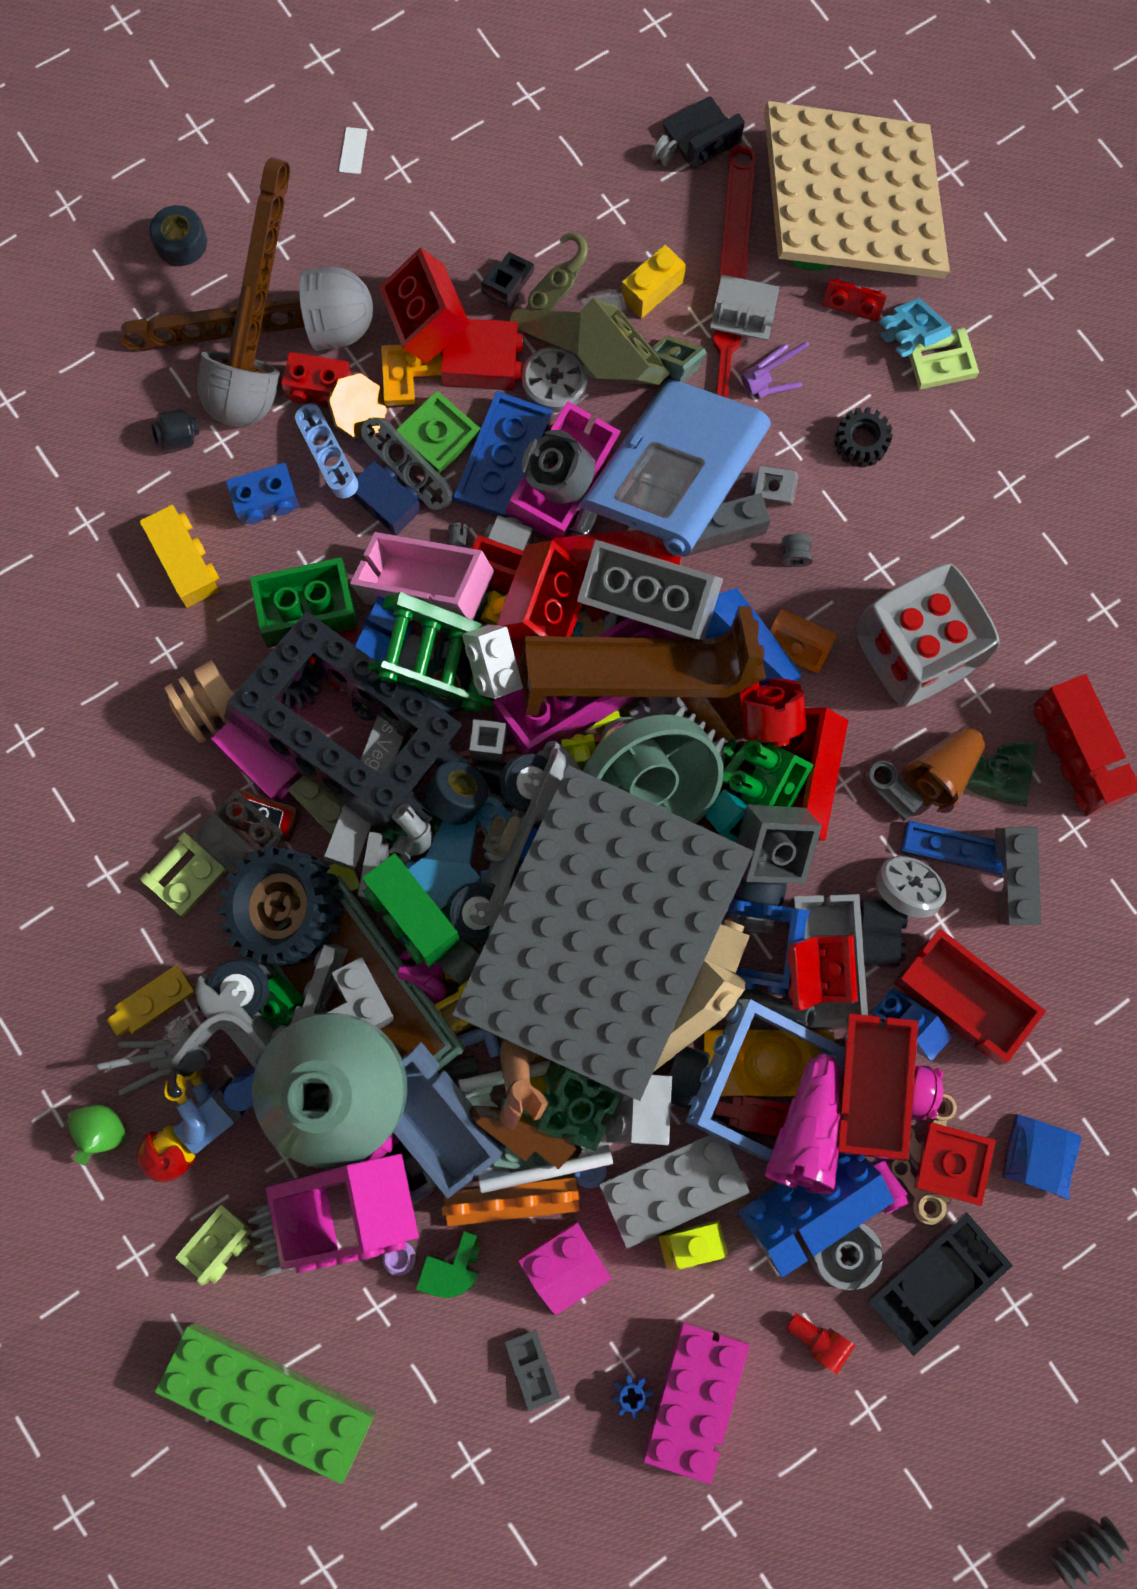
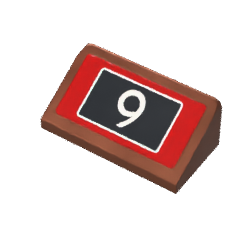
[230,789,301,842]

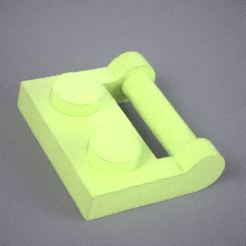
[908,328,979,390]
[140,832,227,918]

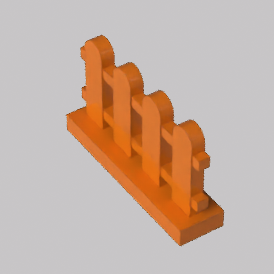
[442,1178,580,1227]

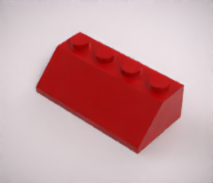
[770,707,849,841]

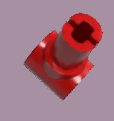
[785,1312,855,1375]

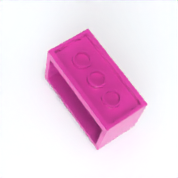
[266,1154,419,1273]

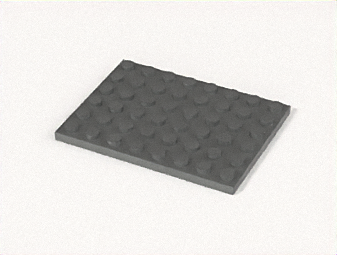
[452,765,754,1101]

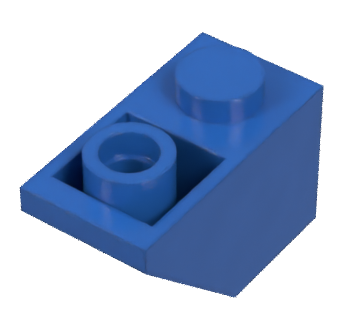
[872,989,952,1061]

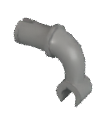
[389,803,431,863]

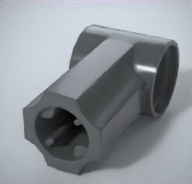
[862,761,924,821]

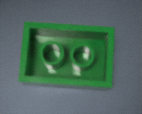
[250,557,359,648]
[362,853,460,969]

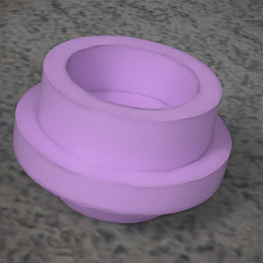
[382,1242,416,1276]

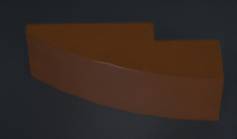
[469,1105,576,1169]

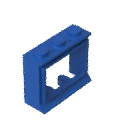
[721,899,811,995]

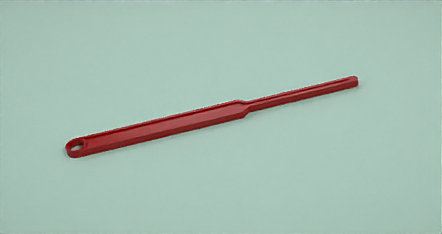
[713,145,756,398]

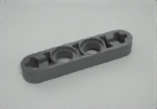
[361,417,454,510]

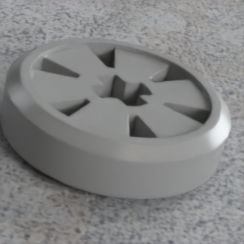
[522,346,588,412]
[876,856,946,918]

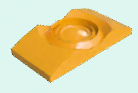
[704,1029,834,1097]

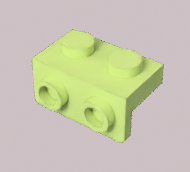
[175,1204,253,1286]

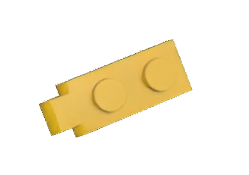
[107,965,196,1037]

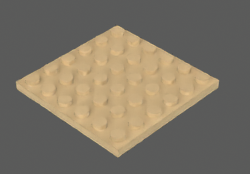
[764,101,950,279]

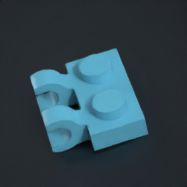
[880,298,951,357]

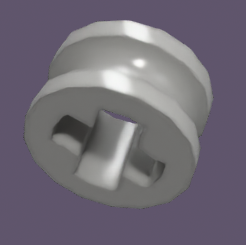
[652,135,678,166]

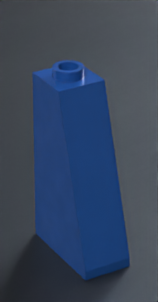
[705,588,803,686]

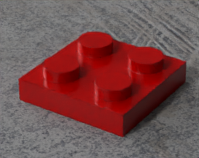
[914,1122,996,1206]

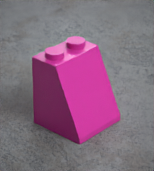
[211,721,303,802]
[519,1220,612,1316]

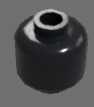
[151,409,199,452]

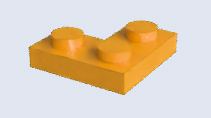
[381,344,442,406]

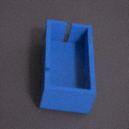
[738,1153,895,1278]

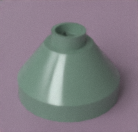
[583,715,723,824]
[252,1013,407,1168]

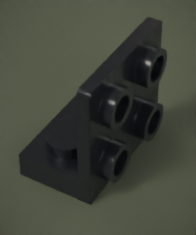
[663,96,745,169]

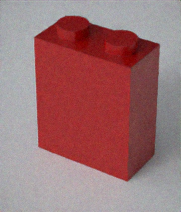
[441,319,524,390]

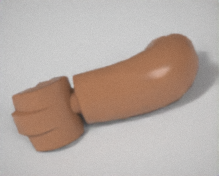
[500,1039,548,1130]

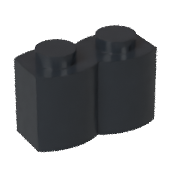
[860,898,908,968]

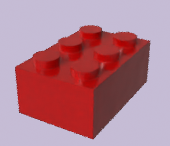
[379,247,470,364]
[497,540,586,647]

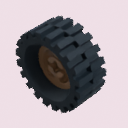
[218,847,344,966]

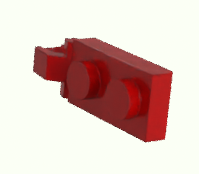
[713,1096,790,1136]

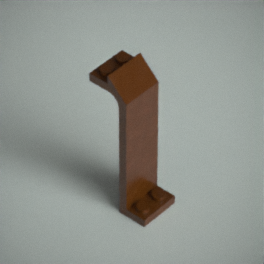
[520,606,766,716]

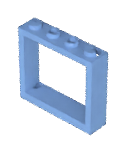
[685,999,845,1163]

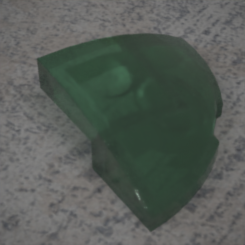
[965,742,1037,807]

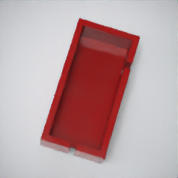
[1034,674,1137,817]
[894,928,1046,1065]
[837,1013,918,1161]

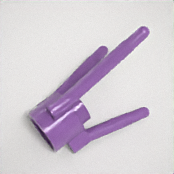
[741,341,809,399]

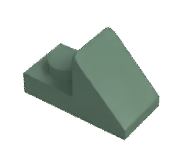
[652,335,706,383]

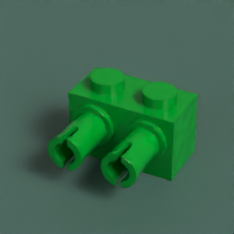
[729,741,813,807]

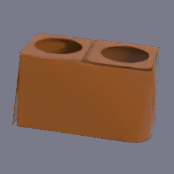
[680,693,743,742]

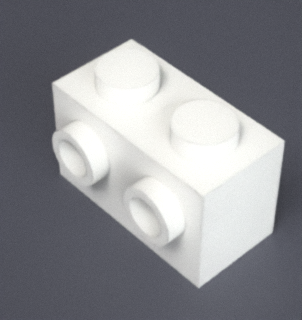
[462,624,523,699]

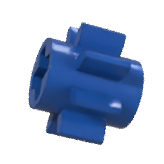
[610,1373,653,1420]

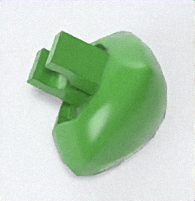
[68,1105,127,1166]

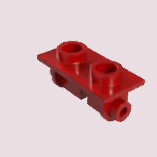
[822,277,887,322]

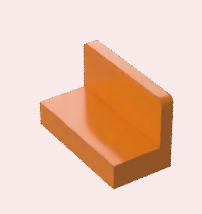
[770,609,837,674]

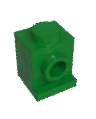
[258,975,305,1028]

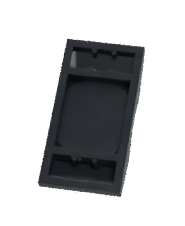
[867,1212,1013,1356]

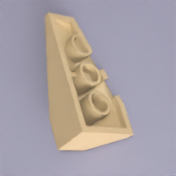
[654,960,745,1071]

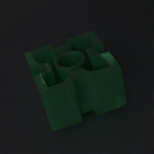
[526,1061,623,1151]

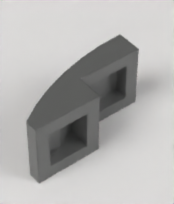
[505,1330,561,1412]

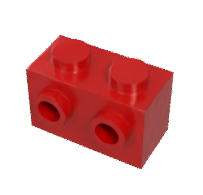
[281,352,352,408]

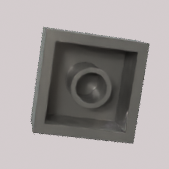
[737,805,822,884]

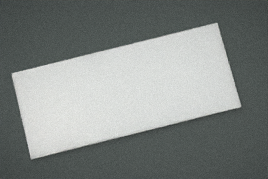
[339,127,368,174]

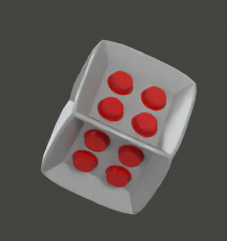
[856,563,1000,707]

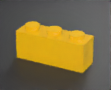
[140,504,220,608]

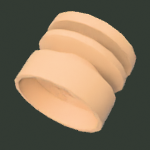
[164,660,234,744]

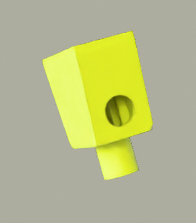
[658,1220,728,1270]

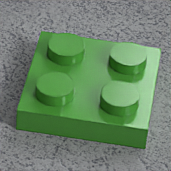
[396,390,481,474]

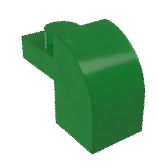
[416,1230,482,1298]

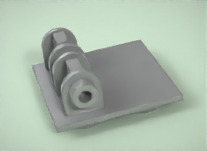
[710,275,780,341]

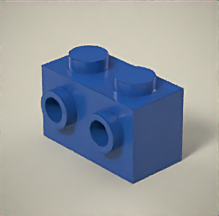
[226,463,300,524]

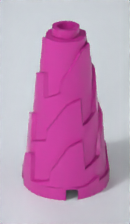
[765,1054,841,1194]

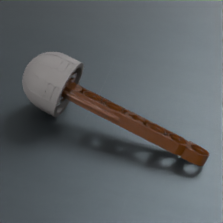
[197,157,290,427]
[120,266,373,351]

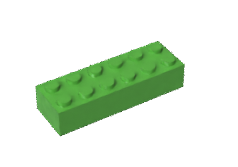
[155,1323,377,1485]

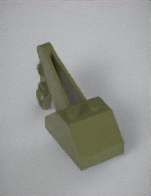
[510,232,671,385]

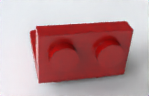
[787,935,858,1011]

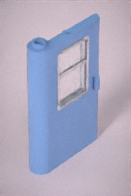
[579,379,771,556]

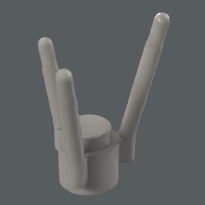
[97,1038,176,1096]

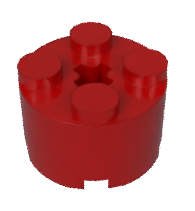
[740,678,806,747]

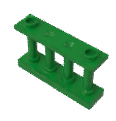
[367,592,493,712]

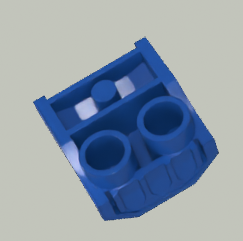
[1002,1114,1081,1200]

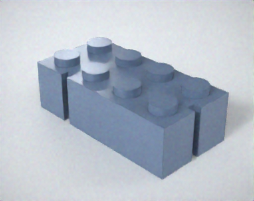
[394,1042,505,1198]

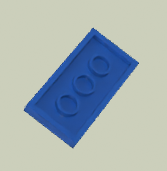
[454,391,553,518]

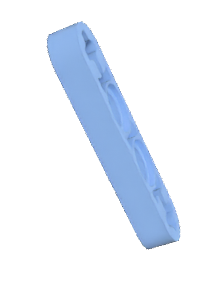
[295,404,359,498]

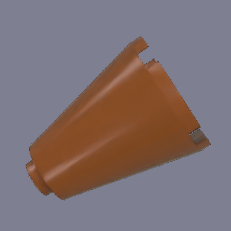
[902,727,985,813]

